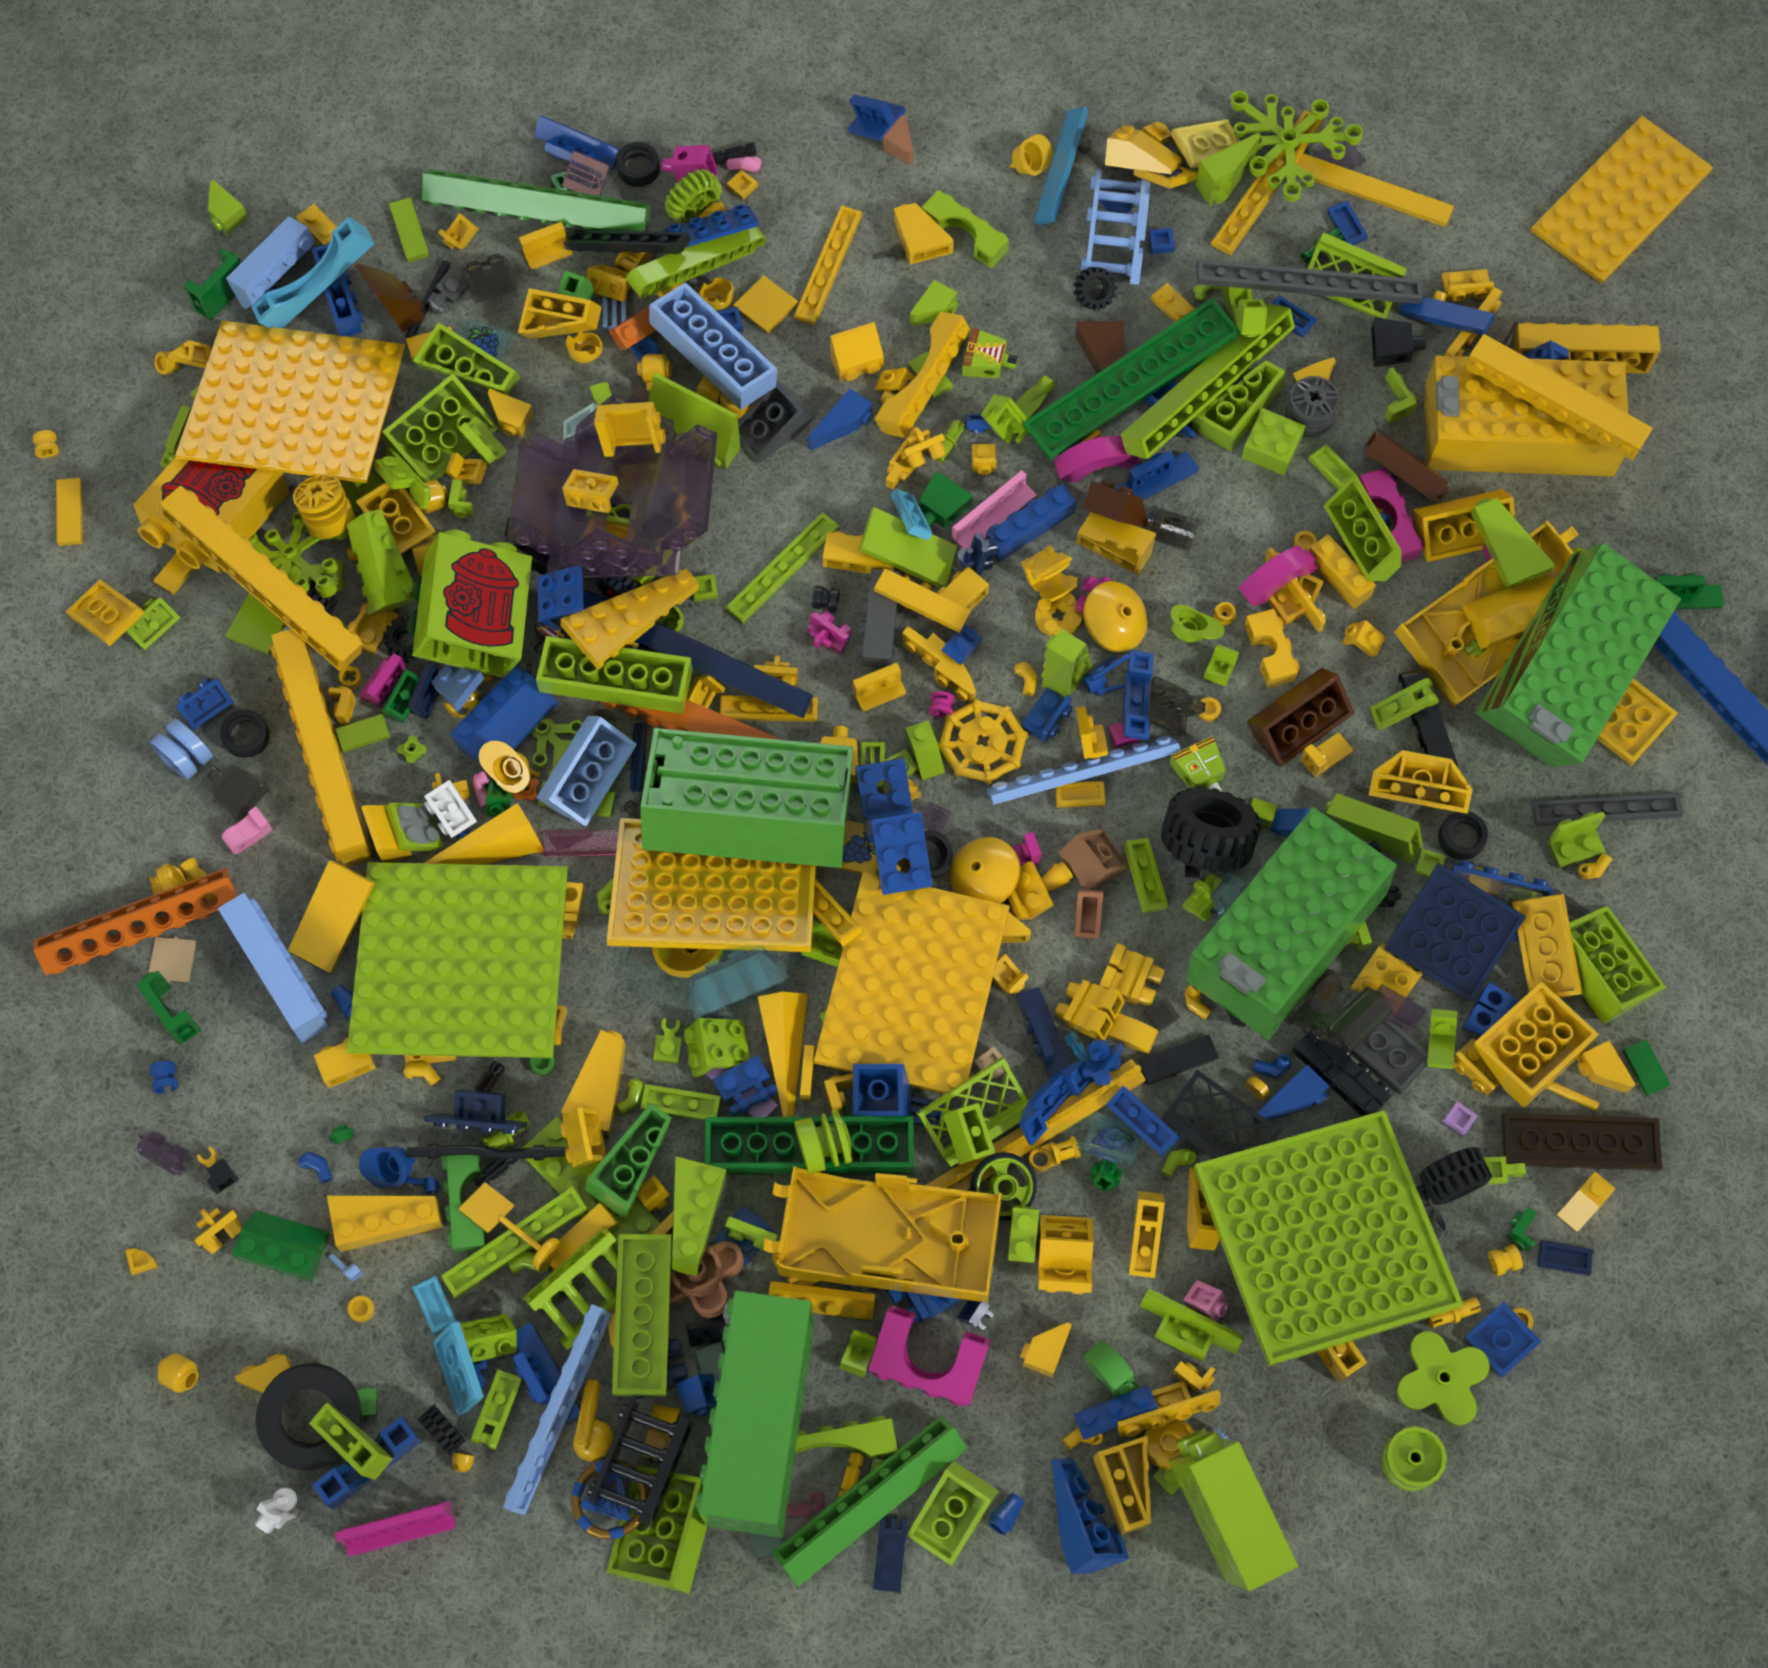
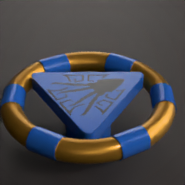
[571,1460,649,1540]

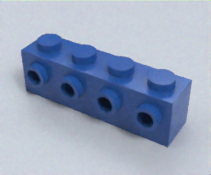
[311,244,364,337]
[986,484,1077,562]

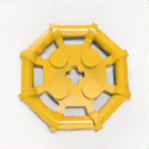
[938,699,1028,784]

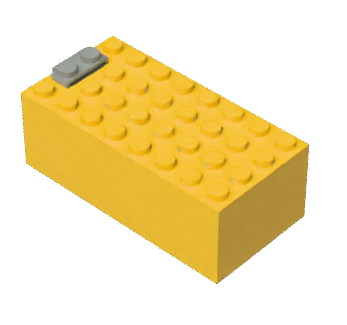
[1423,355,1628,477]

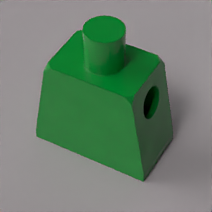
[919,471,973,528]

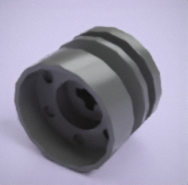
[1285,376,1339,437]

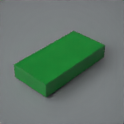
[1622,1039,1671,1096]

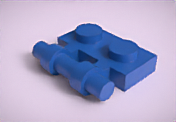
[713,1055,778,1117]

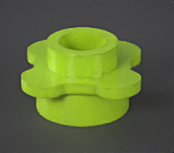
[397,735,427,764]

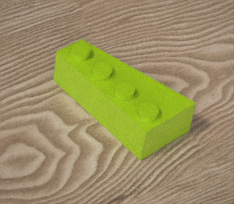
[1192,360,1285,452]
[672,1156,726,1276]

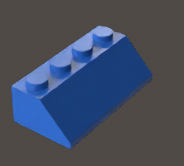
[449,665,558,765]

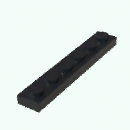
[563,230,691,255]

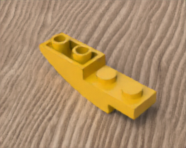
[902,626,976,702]

